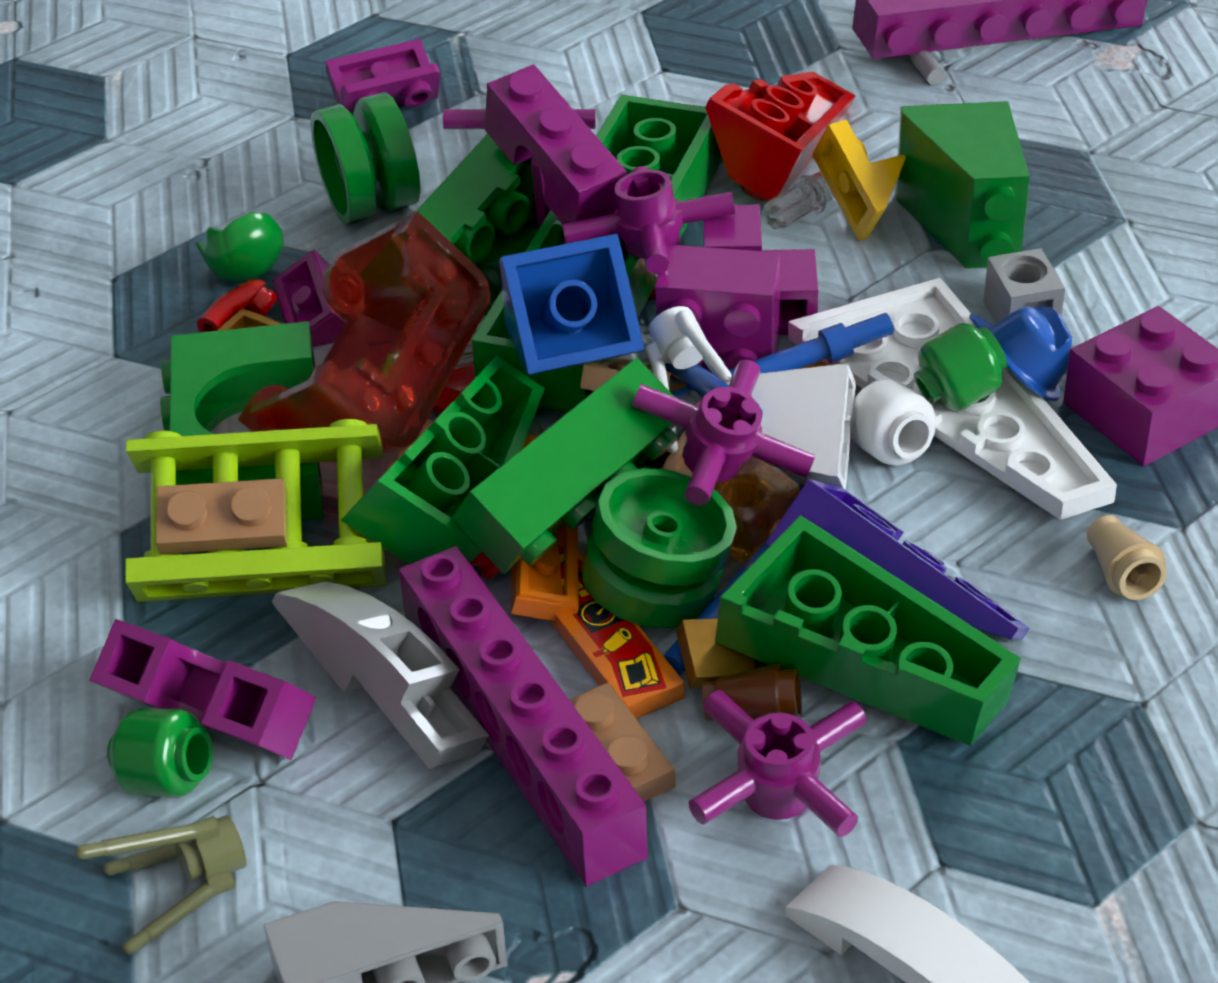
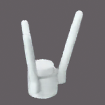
[644,306,732,453]

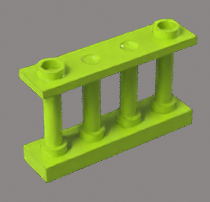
[126,419,388,602]

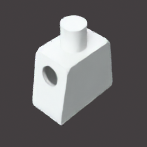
[746,364,856,490]

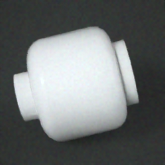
[851,379,936,466]

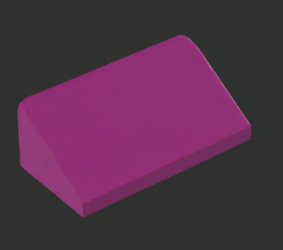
[272,249,359,347]

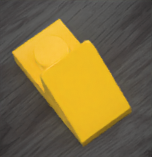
[812,120,906,241]

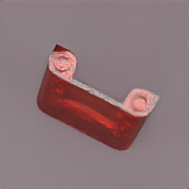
[237,211,490,454]

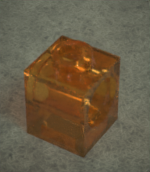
[714,456,799,564]

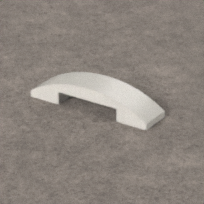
[785,864,1030,983]

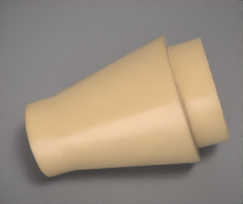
[1087,515,1167,600]

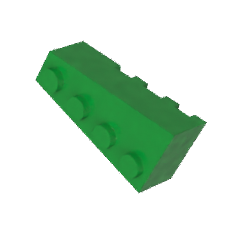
[341,356,545,564]

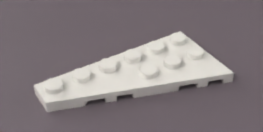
[788,278,1117,520]

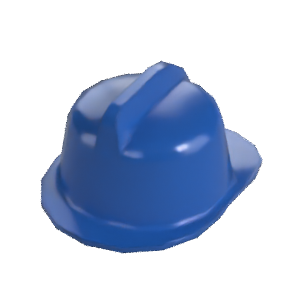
[969,306,1073,401]

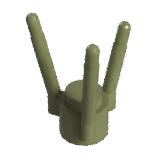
[75,815,247,955]

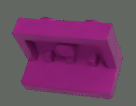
[325,39,440,114]

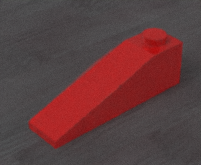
[705,71,856,204]

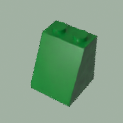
[895,101,1030,268]

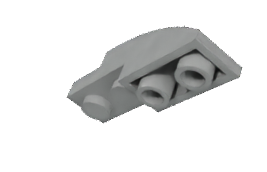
[272,581,489,769]

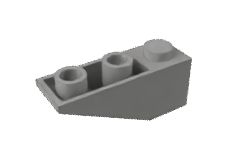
[264,901,507,983]

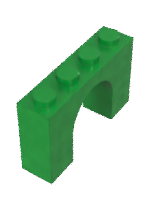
[160,321,324,521]

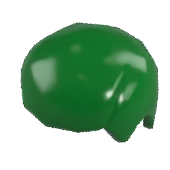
[196,212,284,283]

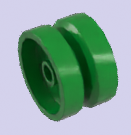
[310,92,421,224]
[581,468,737,628]

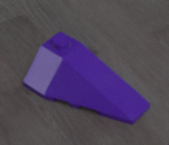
[766,479,1030,639]

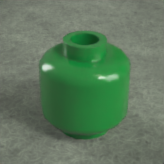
[914,323,1007,412]
[107,708,214,798]

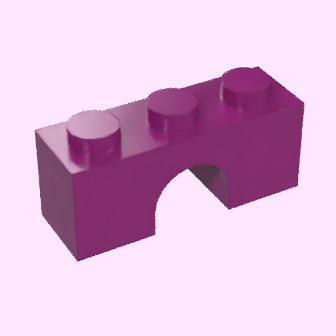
[484,64,626,224]
[89,618,317,760]

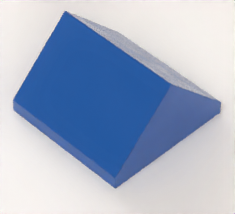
[500,234,645,376]

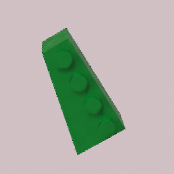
[358,134,538,342]
[451,357,679,574]
[715,515,1021,746]

